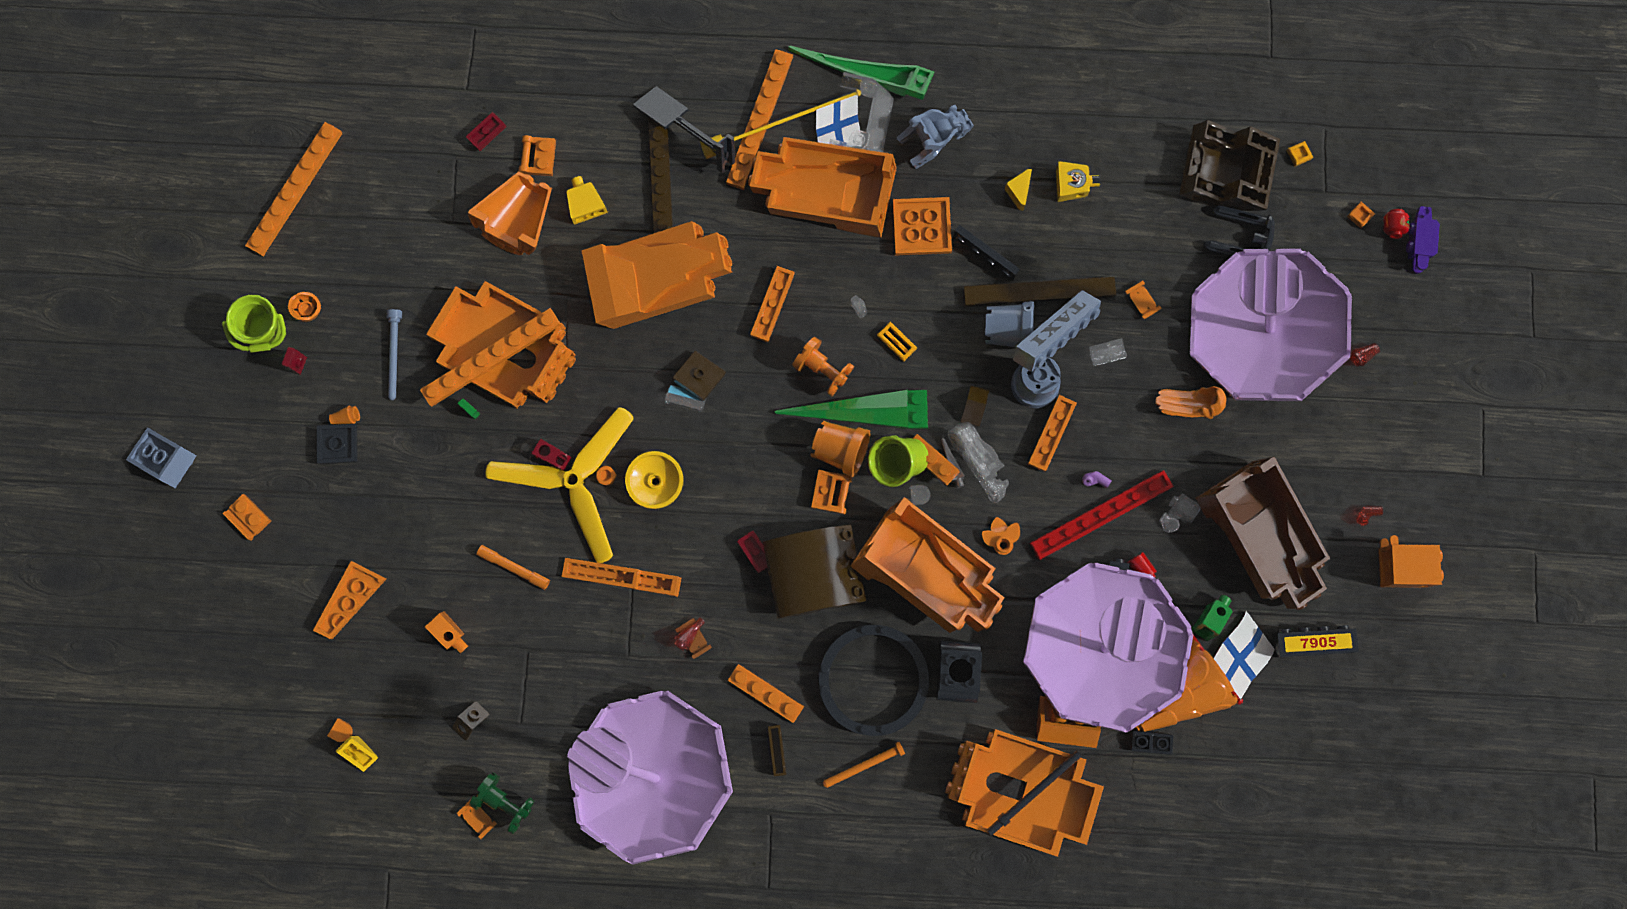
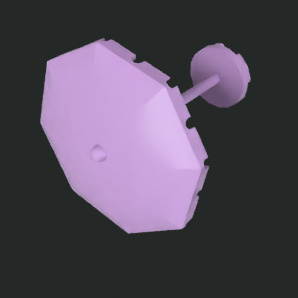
[1190,249,1352,401]
[1023,563,1193,733]
[567,691,733,864]

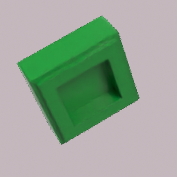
[458,399,480,419]

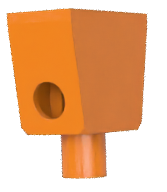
[425,611,468,654]

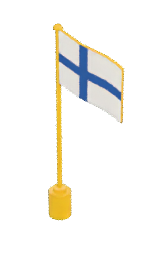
[700,89,861,159]

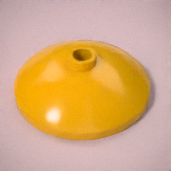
[625,451,683,509]

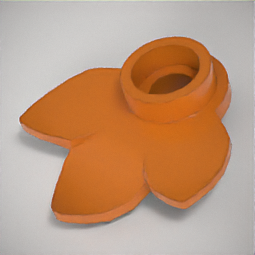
[982,517,1020,555]

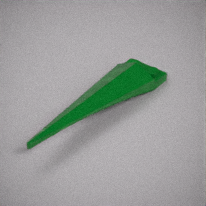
[788,46,934,100]
[775,390,928,429]

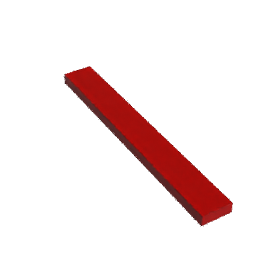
[1029,470,1174,560]

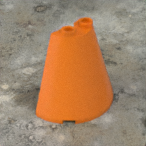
[468,172,552,255]

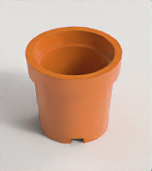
[811,421,870,477]

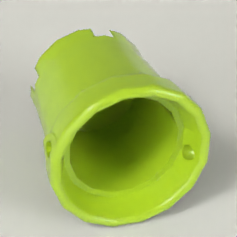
[868,435,928,487]

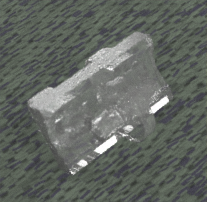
[1088,338,1127,366]

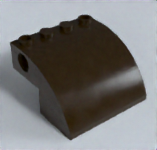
[1179,120,1280,211]
[763,525,866,619]

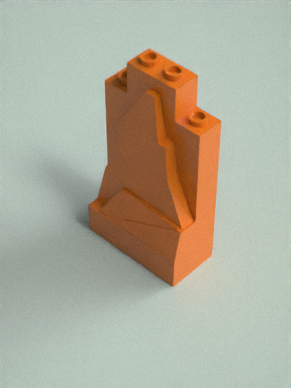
[748,137,897,238]
[582,221,732,329]
[851,497,1004,633]

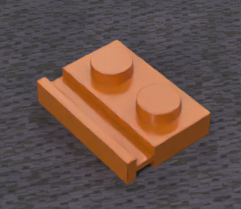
[223,494,271,541]

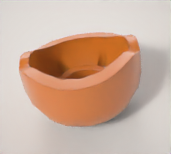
[288,292,321,322]

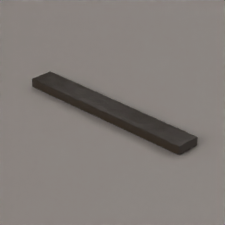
[964,277,1116,306]

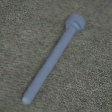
[386,309,402,400]

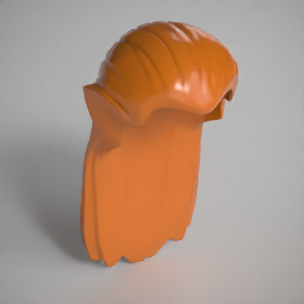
[1156,386,1226,419]

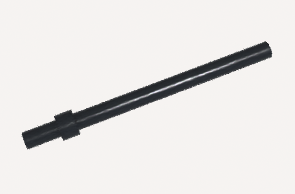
[986,751,1082,836]

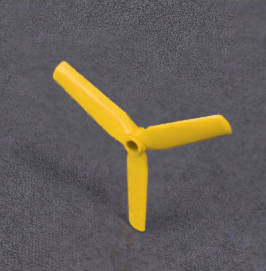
[485,407,633,563]

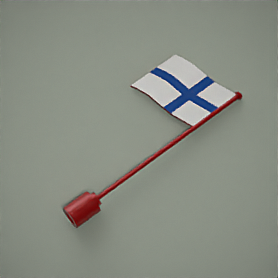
[1127,552,1274,704]

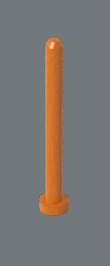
[823,741,905,788]

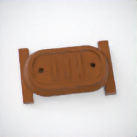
[675,618,712,659]

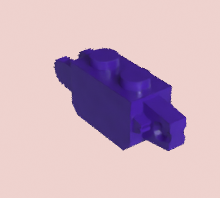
[1406,206,1440,274]

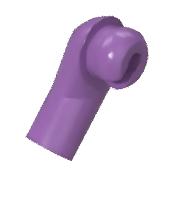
[1082,471,1112,488]

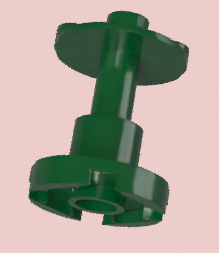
[469,772,535,834]

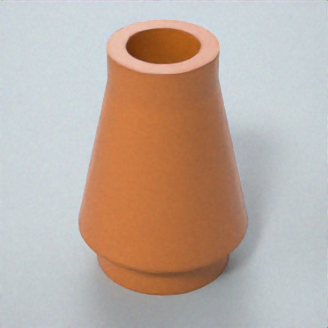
[329,406,360,425]

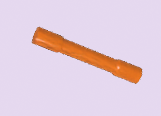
[476,545,550,590]

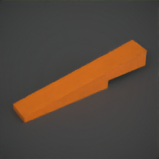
[562,558,681,597]

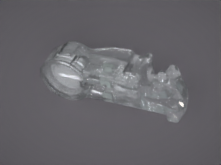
[948,422,1009,503]

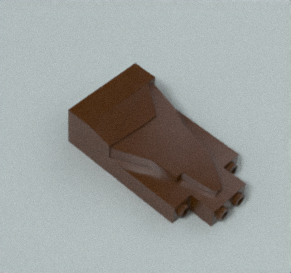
[1196,457,1330,610]

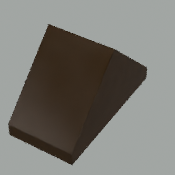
[961,386,989,427]

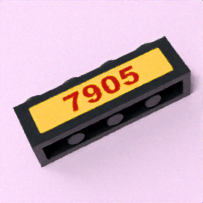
[1272,625,1359,658]

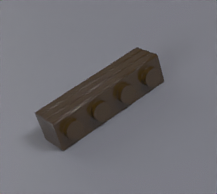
[768,725,787,777]

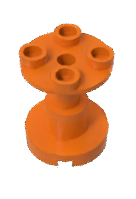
[792,337,855,397]

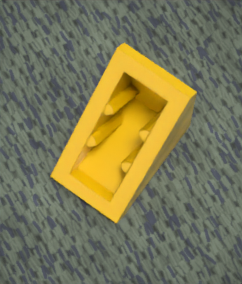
[1005,169,1032,211]
[336,736,378,772]

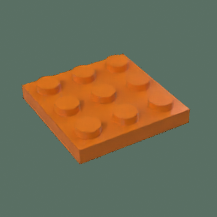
[893,197,952,255]

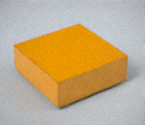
[1286,141,1313,166]

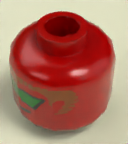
[1383,209,1409,238]

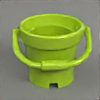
[222,295,286,353]

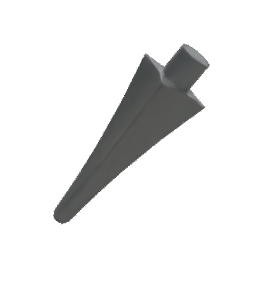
[941,438,965,488]

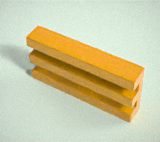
[877,322,917,362]

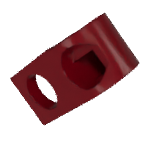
[532,439,571,471]

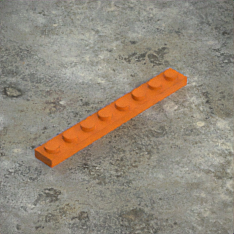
[726,49,793,190]
[245,122,342,256]
[420,308,561,407]

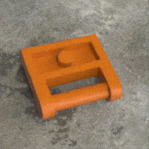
[518,135,556,176]
[811,470,852,515]

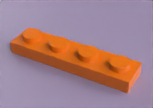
[750,266,795,342]
[1028,395,1077,472]
[728,664,804,723]

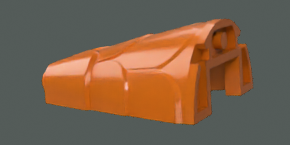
[1135,639,1238,732]

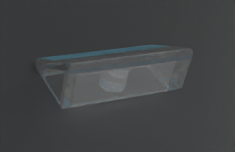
[665,385,706,413]

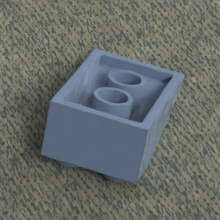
[126,427,196,488]

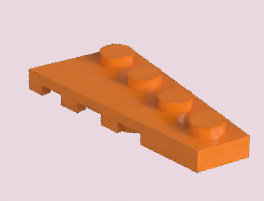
[313,561,386,639]

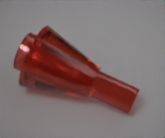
[674,617,705,650]

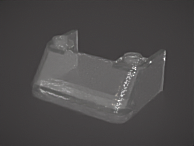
[829,72,894,152]

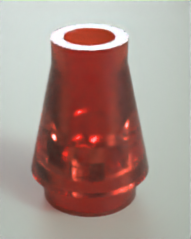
[1350,343,1380,366]

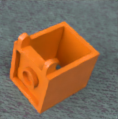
[1379,535,1444,588]

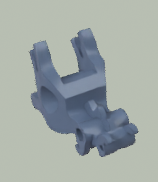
[897,105,974,169]

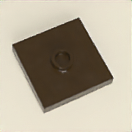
[672,351,726,402]

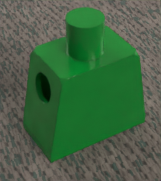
[1191,595,1233,642]

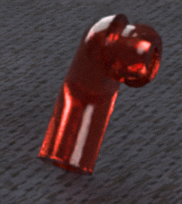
[1356,506,1383,526]

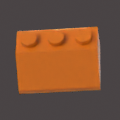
[1037,696,1101,748]

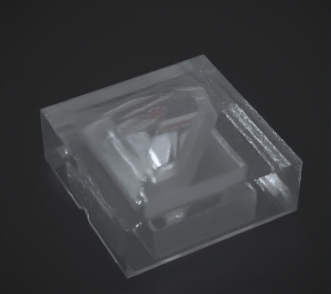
[850,295,867,318]

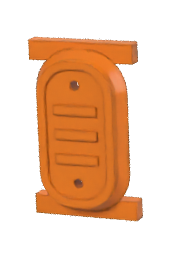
[1125,281,1162,319]
[456,800,497,839]

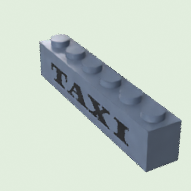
[1013,290,1101,372]

